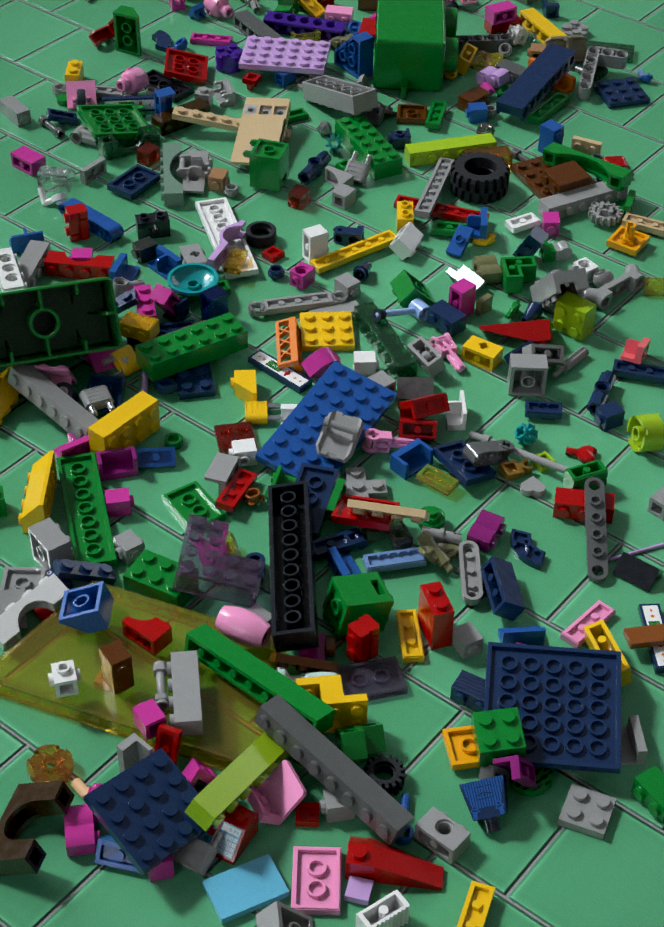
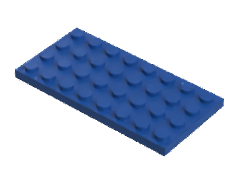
[255,361,398,477]

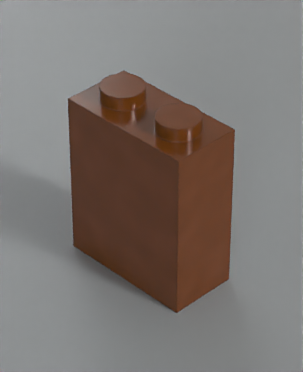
[541,160,591,195]

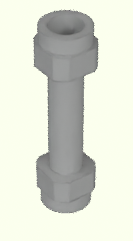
[153,661,169,711]

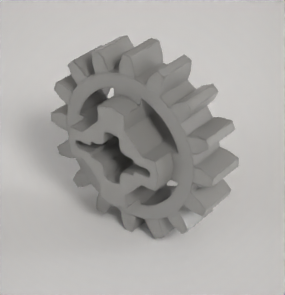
[588,201,623,227]

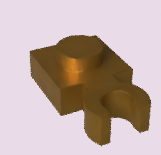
[497,459,534,481]

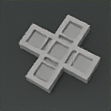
[345,467,387,499]

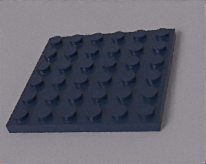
[484,642,621,774]

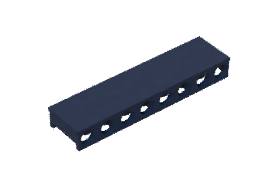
[496,43,576,121]

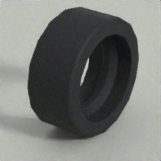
[246,221,276,249]

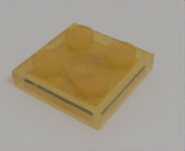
[471,50,504,70]

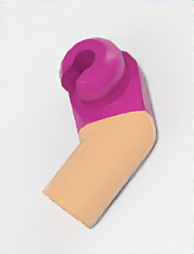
[71,778,102,799]

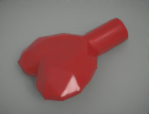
[565,445,597,463]

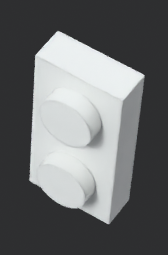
[504,212,541,234]

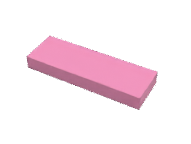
[560,600,616,648]

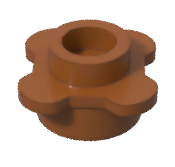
[243,488,265,506]

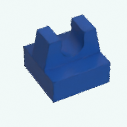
[188,3,207,21]

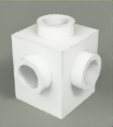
[506,24,530,45]
[48,660,81,698]

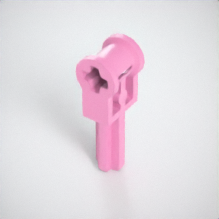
[430,333,465,373]
[362,428,416,454]

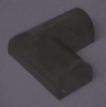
[362,520,413,550]

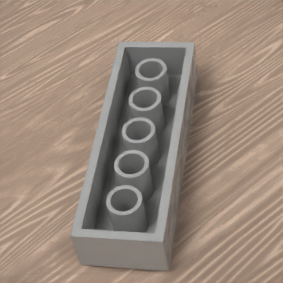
[302,75,378,116]

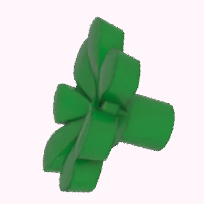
[504,299,524,320]

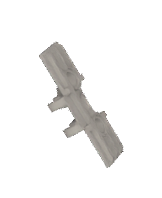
[176,150,213,194]

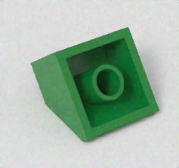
[390,269,435,308]

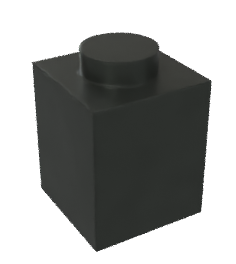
[131,236,158,264]

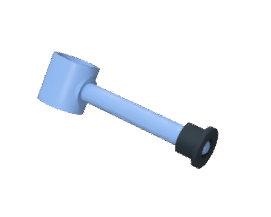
[372,298,430,322]

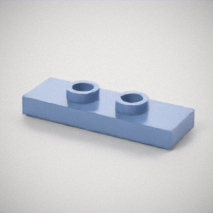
[362,547,427,573]

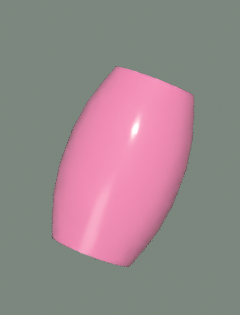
[215,605,272,648]

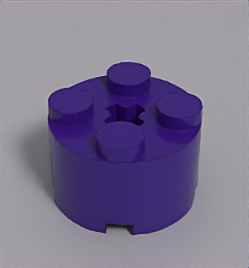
[215,43,243,74]

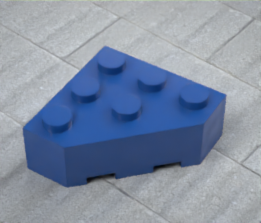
[334,31,374,79]

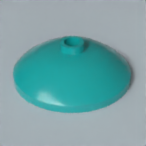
[167,263,219,297]

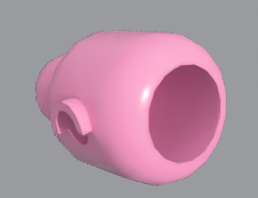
[203,0,233,18]
[116,67,149,94]

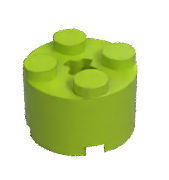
[627,413,664,452]

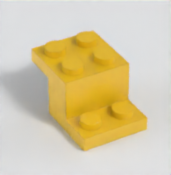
[296,675,368,733]

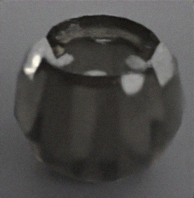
[476,122,495,135]

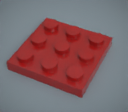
[163,47,208,85]

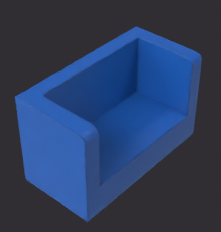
[154,87,176,114]
[390,438,434,480]

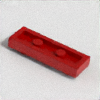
[215,468,257,513]

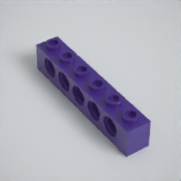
[263,10,346,41]

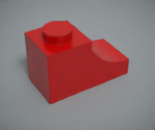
[122,616,173,656]

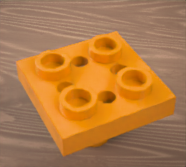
[606,222,650,256]

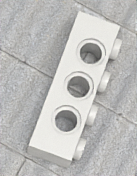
[0,247,28,291]

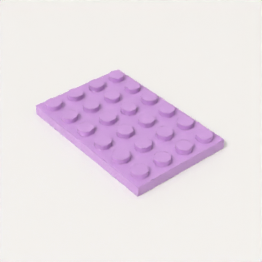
[239,35,331,75]

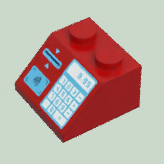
[198,804,258,865]

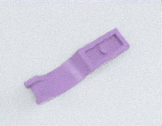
[208,220,246,271]

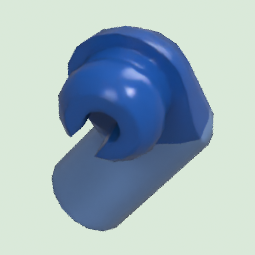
[637,69,653,83]

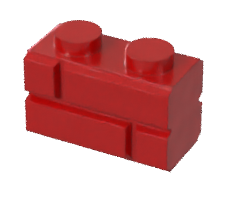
[63,203,90,242]
[398,417,437,440]
[346,614,380,666]

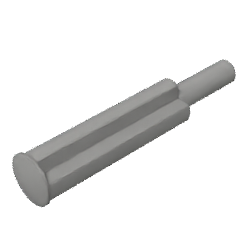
[551,346,589,378]

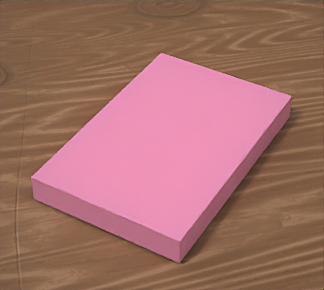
[291,846,341,915]

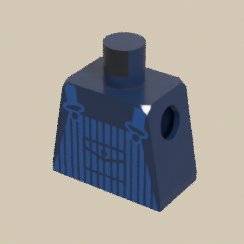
[459,775,508,833]

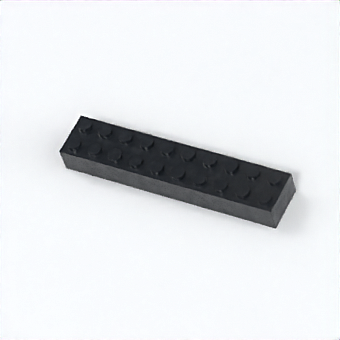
[268,480,319,653]

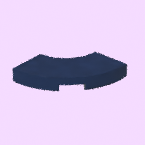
[152,30,172,52]
[510,529,546,570]

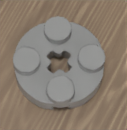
[561,20,589,38]

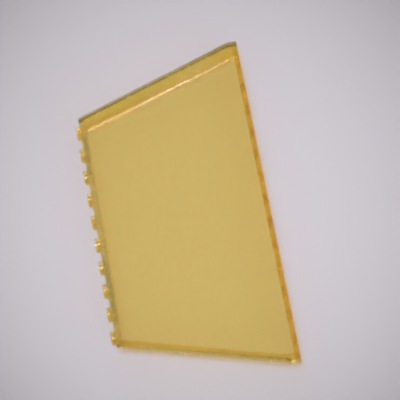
[0,581,281,776]

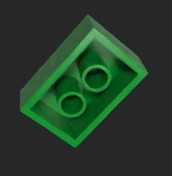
[123,549,199,614]

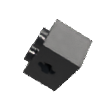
[135,211,171,240]

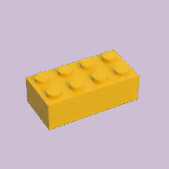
[88,391,160,460]

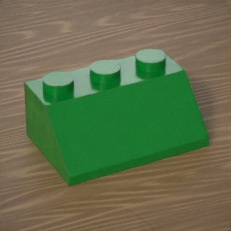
[113,5,142,56]

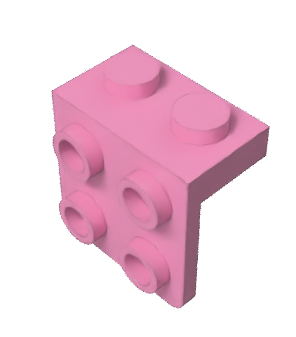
[246,760,307,826]

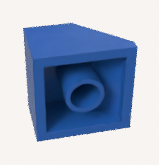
[58,581,114,633]

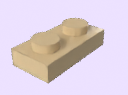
[571,135,603,156]

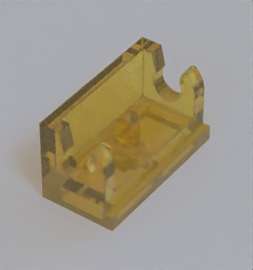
[291,29,321,41]

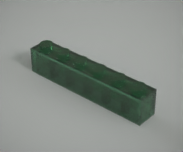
[352,302,418,380]

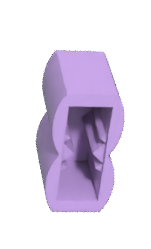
[476,66,510,88]

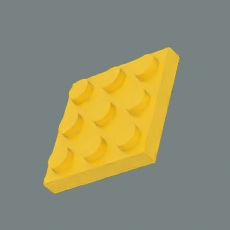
[300,311,355,352]

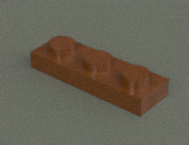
[269,653,338,672]

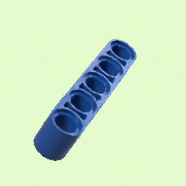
[59,198,124,243]

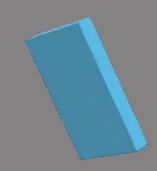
[202,854,289,924]

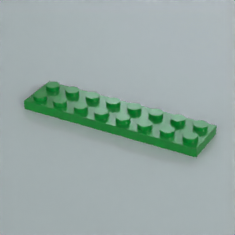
[56,452,117,566]

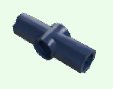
[298,150,332,184]
[587,370,616,415]

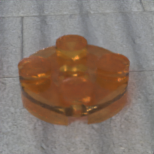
[26,744,74,783]

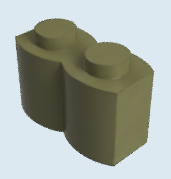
[471,254,502,284]

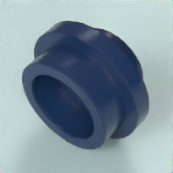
[268,265,285,280]

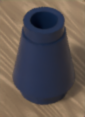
[353,261,372,281]
[521,302,543,322]

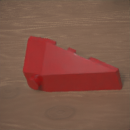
[479,319,553,345]
[345,836,444,891]

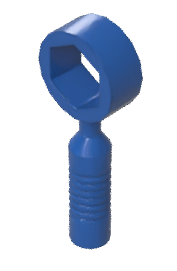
[395,793,414,846]

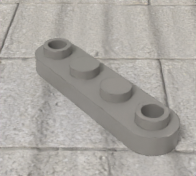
[458,540,483,606]

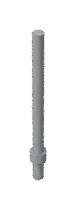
[469,431,570,473]

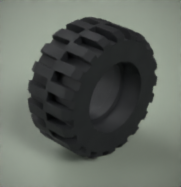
[449,151,510,204]

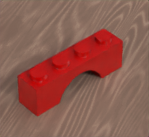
[44,250,115,279]

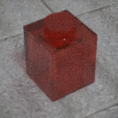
[136,142,160,167]
[288,184,311,211]

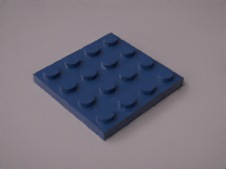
[84,747,215,875]

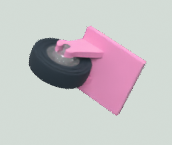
[66,80,97,116]

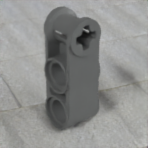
[463,439,515,467]

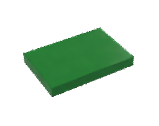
[162,481,226,535]

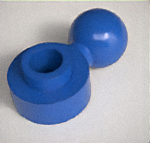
[170,37,188,51]

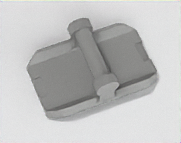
[316,411,364,463]

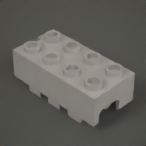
[530,266,589,307]

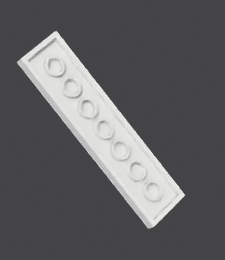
[195,197,259,280]

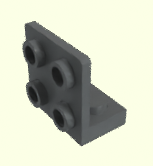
[361,101,397,126]

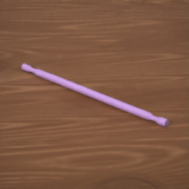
[608,542,664,561]

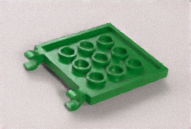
[76,104,161,141]

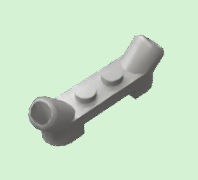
[583,264,646,310]

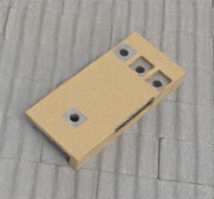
[230,97,291,165]

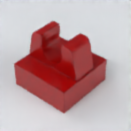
[242,72,262,91]

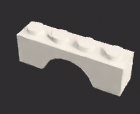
[0,573,69,651]

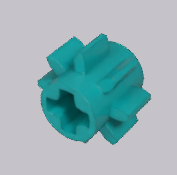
[325,134,344,153]
[515,423,538,446]

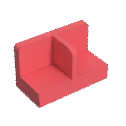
[620,337,651,364]

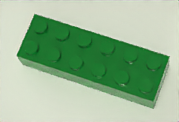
[335,114,403,180]
[135,312,248,382]

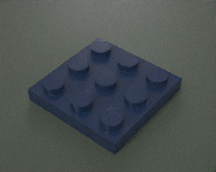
[593,77,650,109]

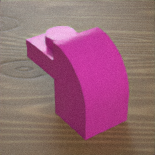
[301,347,341,379]

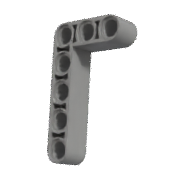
[577,46,628,100]

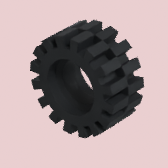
[364,754,405,796]

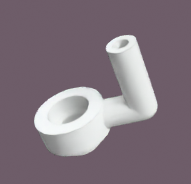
[37,187,68,206]

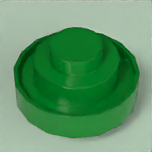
[417,506,446,529]

